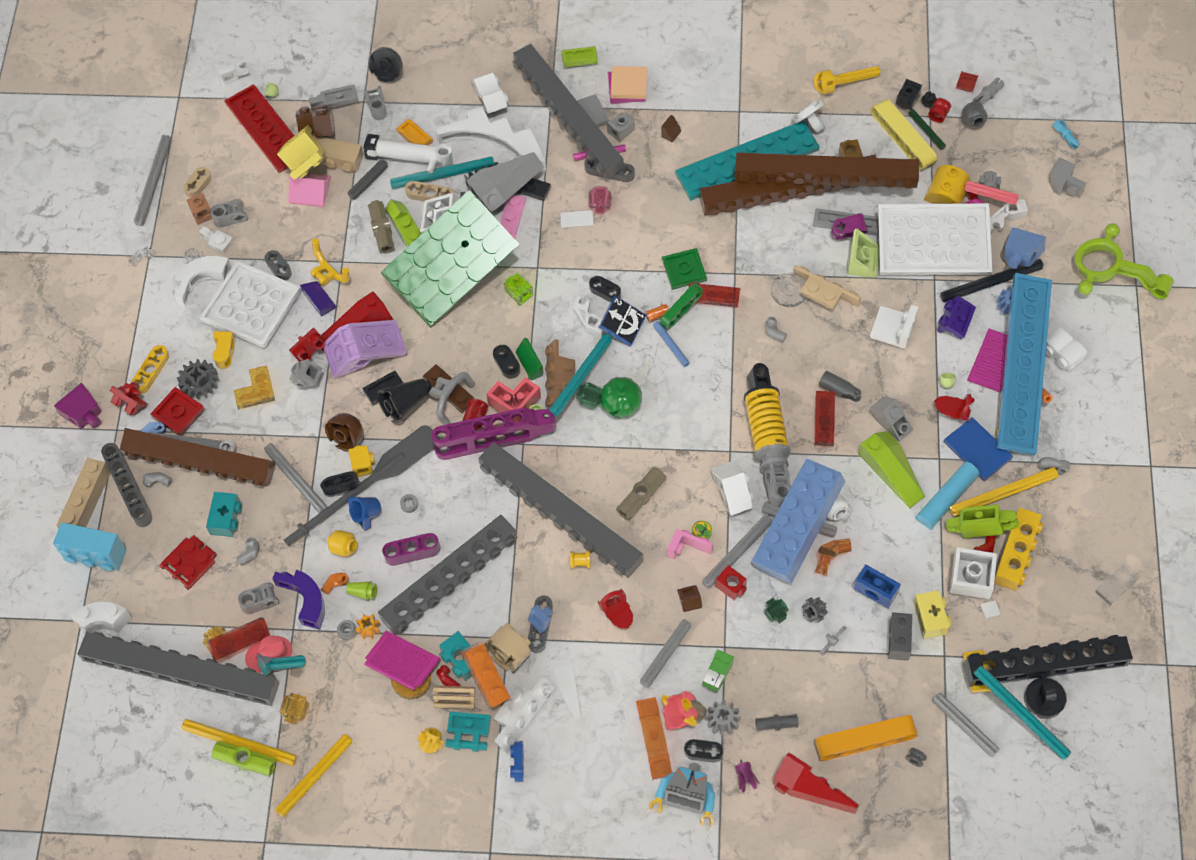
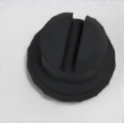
[921,91,937,107]

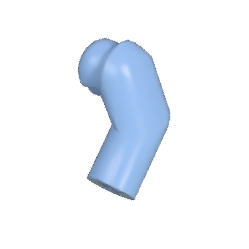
[141,422,165,433]

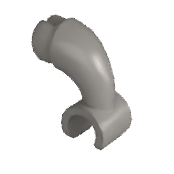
[1038,457,1070,475]

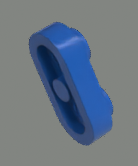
[510,741,524,782]

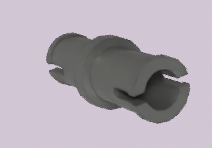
[755,714,799,731]

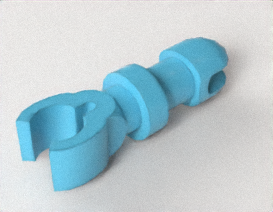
[1053,119,1080,149]

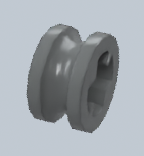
[905,748,927,767]

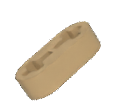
[184,167,211,198]

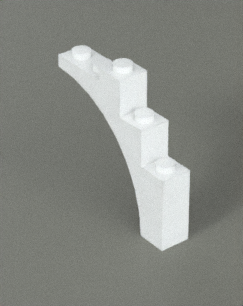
[435,107,546,174]

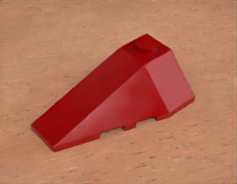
[321,291,393,353]
[773,752,859,814]

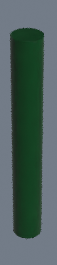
[908,109,946,150]

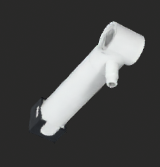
[363,134,453,173]

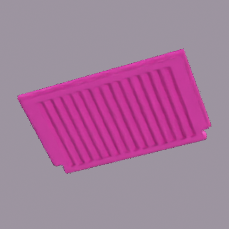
[967,328,1008,392]
[364,630,441,690]

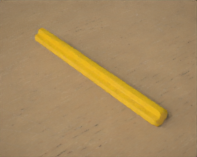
[950,467,1058,517]
[181,719,297,766]

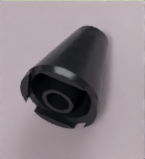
[377,378,432,424]

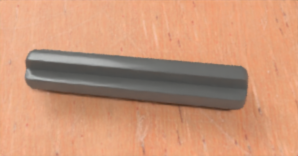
[348,159,388,200]

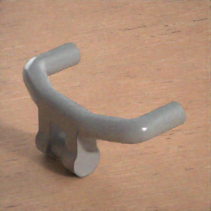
[429,372,475,425]

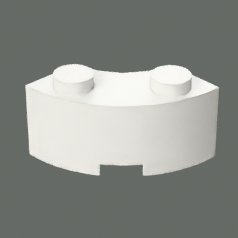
[471,72,508,114]
[70,602,132,634]

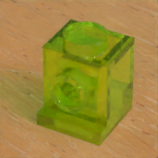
[504,273,533,306]

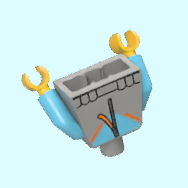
[650,762,715,827]

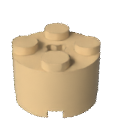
[484,623,531,672]

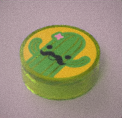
[692,521,712,539]

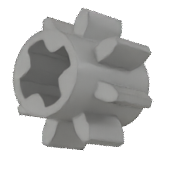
[979,171,1001,189]

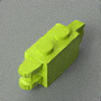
[946,504,1019,538]

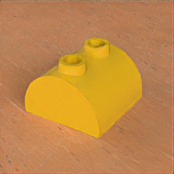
[924,165,971,204]

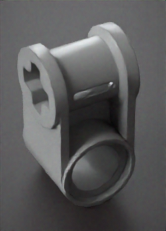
[364,86,387,120]
[210,199,247,228]
[238,582,279,614]

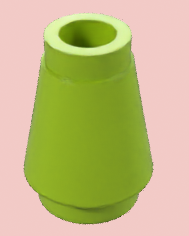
[346,581,377,601]

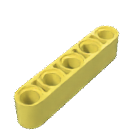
[871,99,937,170]

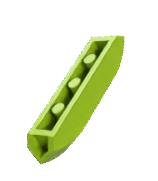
[385,199,422,248]

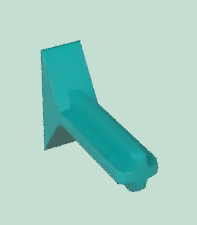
[257,654,305,676]

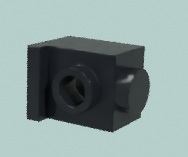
[896,79,922,110]

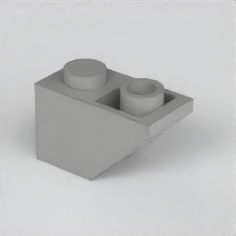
[870,396,913,441]

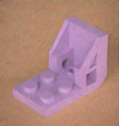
[323,320,407,378]

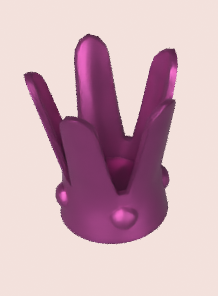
[735,759,760,792]

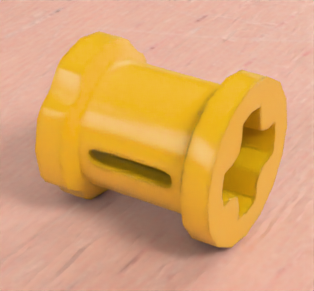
[570,550,591,569]

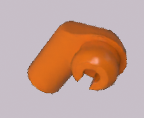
[320,572,349,595]

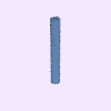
[653,321,690,367]

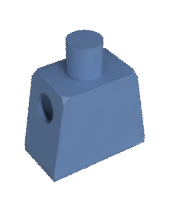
[1005,227,1046,269]

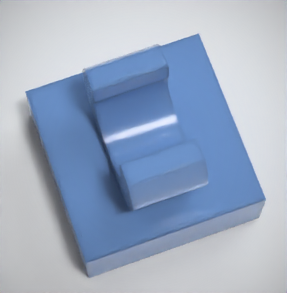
[528,605,553,634]

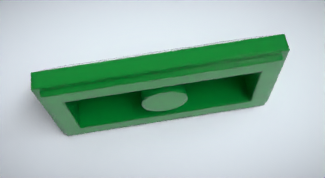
[516,338,544,380]

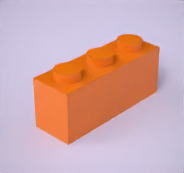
[460,642,511,708]

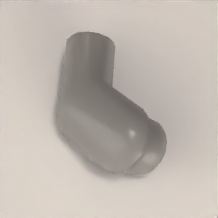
[765,317,787,342]
[143,472,173,487]

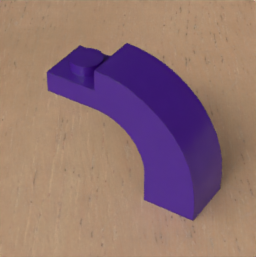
[272,570,325,630]

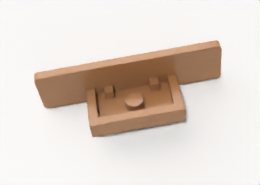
[545,339,576,410]

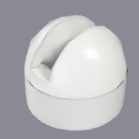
[219,439,236,452]

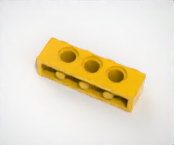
[994,507,1043,591]

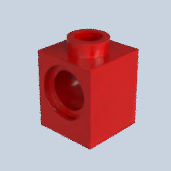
[715,565,747,600]

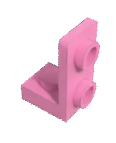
[667,529,713,559]

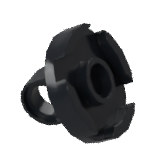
[368,47,403,82]
[1024,677,1067,719]

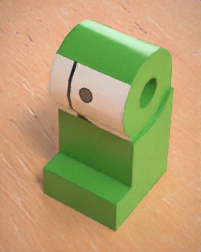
[702,649,734,693]

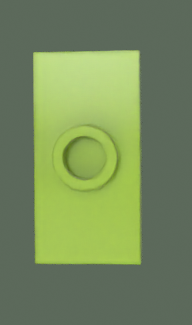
[561,46,598,68]

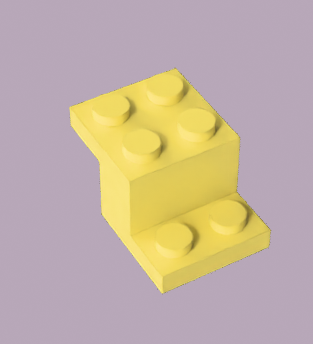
[277,125,325,180]

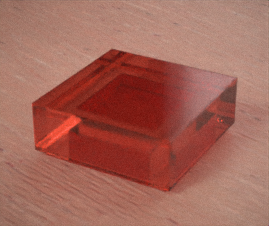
[956,71,978,93]

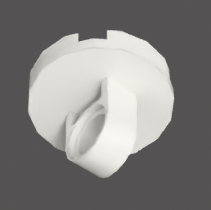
[792,98,825,133]

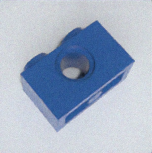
[854,564,901,609]

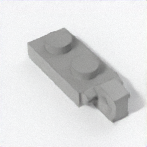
[309,84,359,109]

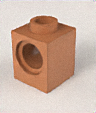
[187,193,212,225]

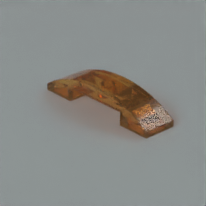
[636,697,672,780]

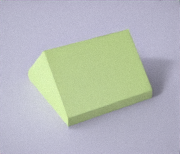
[848,229,879,278]

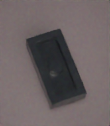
[362,370,403,406]

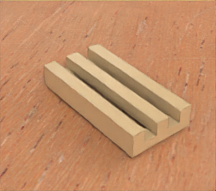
[433,686,475,709]

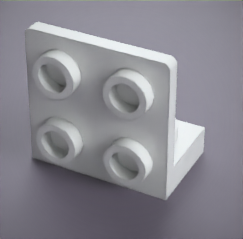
[870,305,919,349]

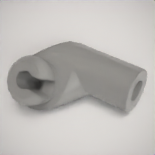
[236,537,259,565]

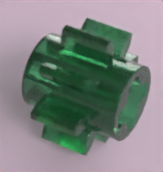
[764,597,789,623]

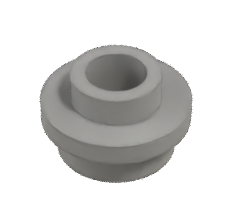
[337,620,357,640]

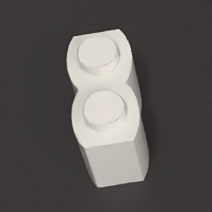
[1046,328,1087,371]

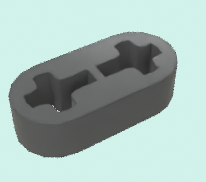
[264,250,292,281]

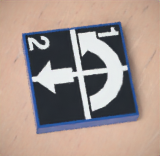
[598,295,646,347]

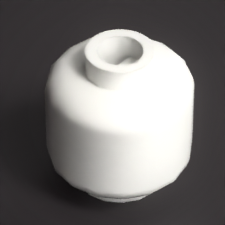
[827,493,848,520]

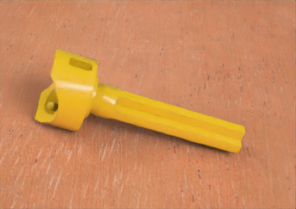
[813,66,881,95]

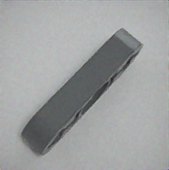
[584,159,635,182]
[528,595,553,653]

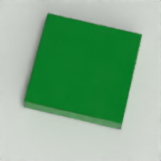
[662,248,707,290]

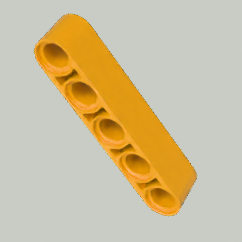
[814,715,918,761]

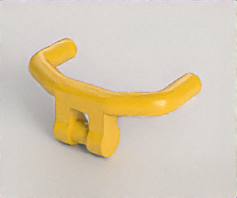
[310,238,350,286]

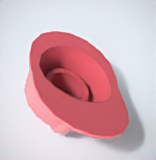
[245,635,292,673]

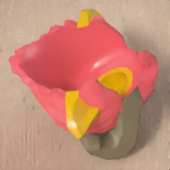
[661,691,707,730]

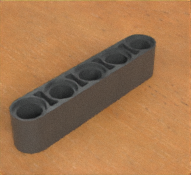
[101,443,152,527]

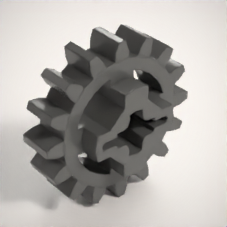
[177,359,219,399]

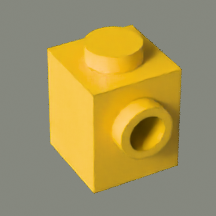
[348,445,375,477]

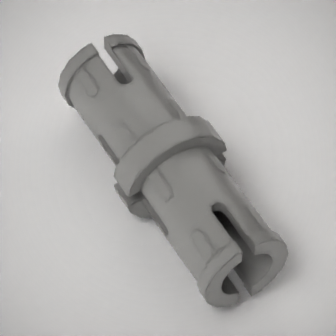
[973,77,1004,105]

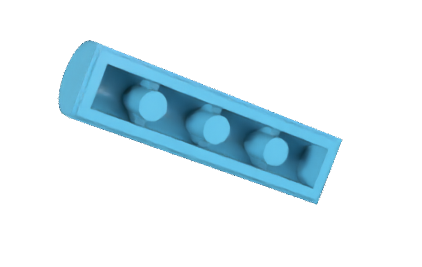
[915,462,979,530]

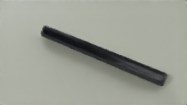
[940,259,1044,302]

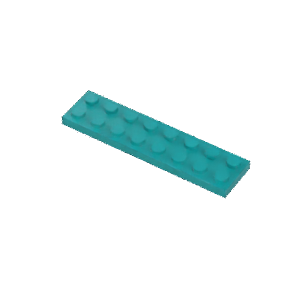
[675,120,820,201]

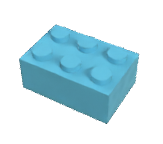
[53,522,127,571]

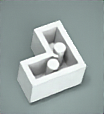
[420,193,460,233]
[711,461,754,515]

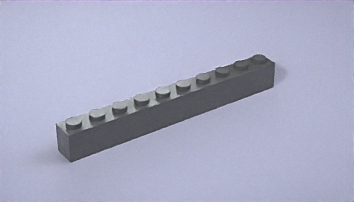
[513,44,624,179]
[478,442,643,578]
[77,632,279,706]

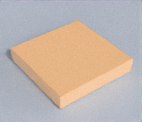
[611,66,647,99]

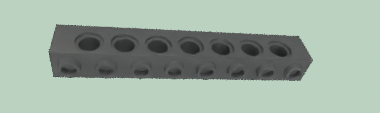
[378,514,518,635]

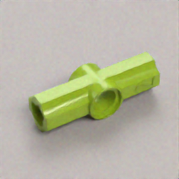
[211,741,276,777]

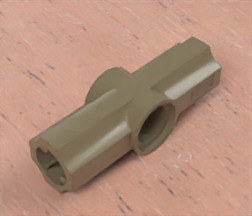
[368,200,395,254]
[616,467,666,520]

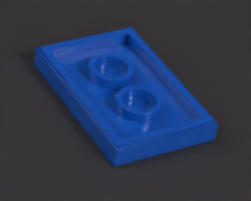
[944,417,1013,482]

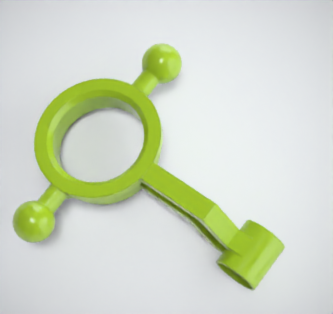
[1075,223,1174,299]

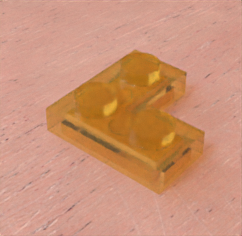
[234,365,275,410]

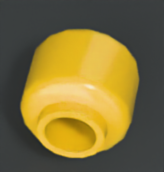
[327,530,358,557]

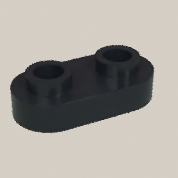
[493,345,520,379]
[320,471,359,495]

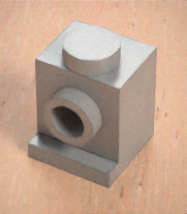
[607,112,635,142]

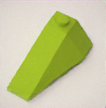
[858,431,925,509]

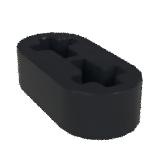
[589,276,621,302]
[684,739,723,763]

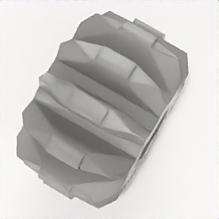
[706,700,741,736]

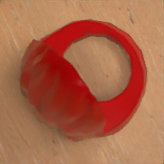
[934,394,975,421]
[598,588,633,629]

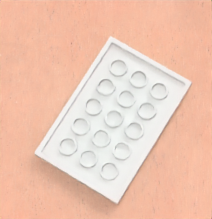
[878,204,992,275]

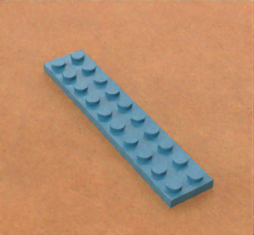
[997,273,1052,456]

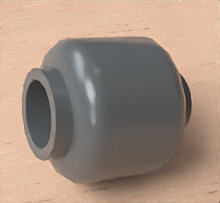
[961,102,988,128]

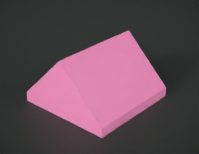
[288,173,331,207]

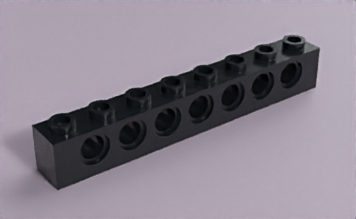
[963,635,1133,687]

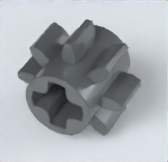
[802,597,828,622]

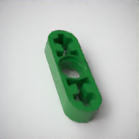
[660,283,704,329]

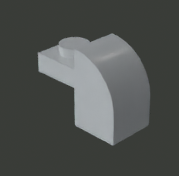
[1050,157,1086,198]

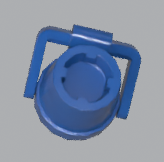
[348,496,381,531]

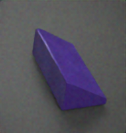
[300,281,337,317]

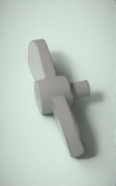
[820,626,847,655]

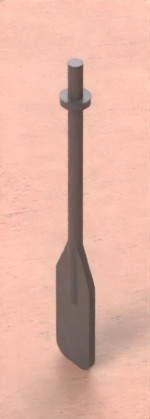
[284,425,440,546]

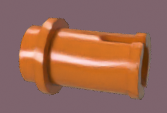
[645,304,669,322]

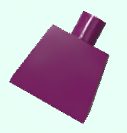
[54,382,101,429]

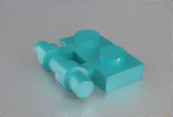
[445,711,491,752]

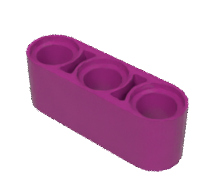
[382,533,440,566]

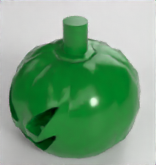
[601,377,642,418]

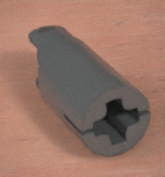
[819,370,861,402]

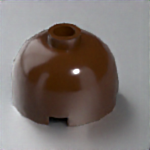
[324,413,364,452]

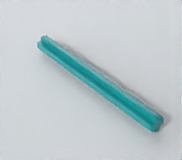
[390,156,494,189]
[550,334,612,416]
[974,666,1071,759]

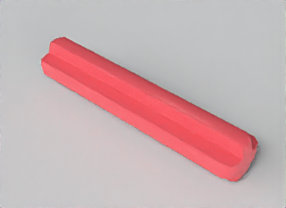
[965,181,1019,205]

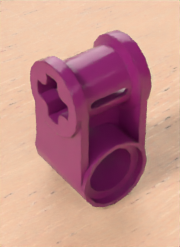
[831,213,868,240]

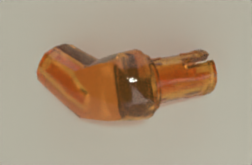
[815,538,851,576]

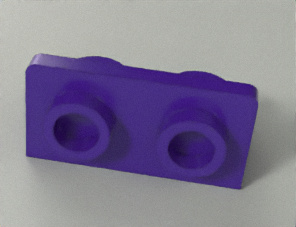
[937,296,976,339]

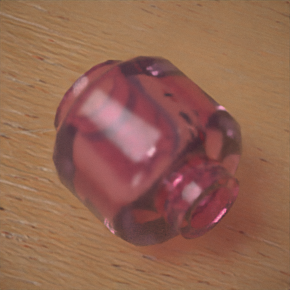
[588,186,612,214]

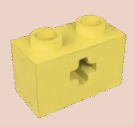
[913,590,951,639]

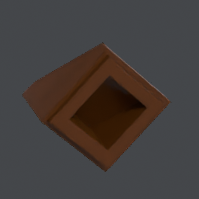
[661,115,681,142]
[677,585,702,612]

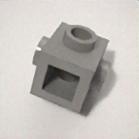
[289,359,322,388]

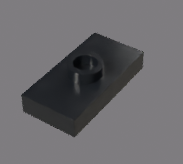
[517,178,551,201]

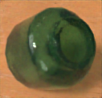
[576,382,602,410]

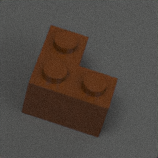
[295,105,335,137]

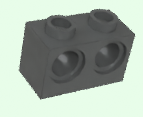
[888,612,912,661]

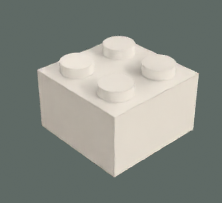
[949,547,997,600]

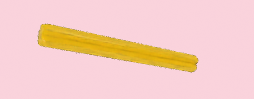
[275,734,352,817]

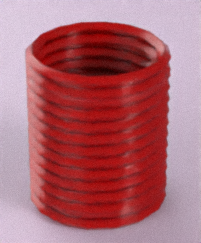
[462,398,489,429]

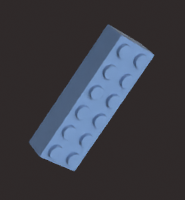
[752,458,846,584]

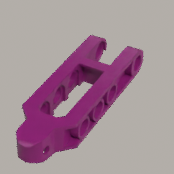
[431,407,557,460]

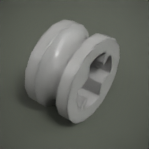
[400,494,418,513]

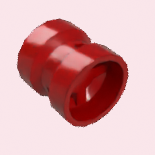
[928,98,951,123]

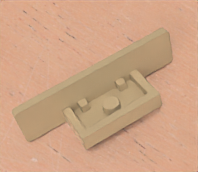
[793,265,861,310]

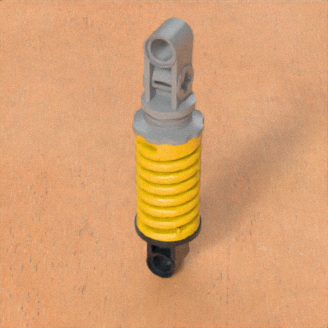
[744,363,791,507]

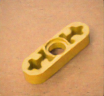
[131,345,169,394]

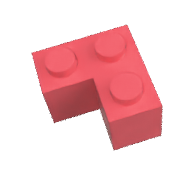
[486,377,541,423]

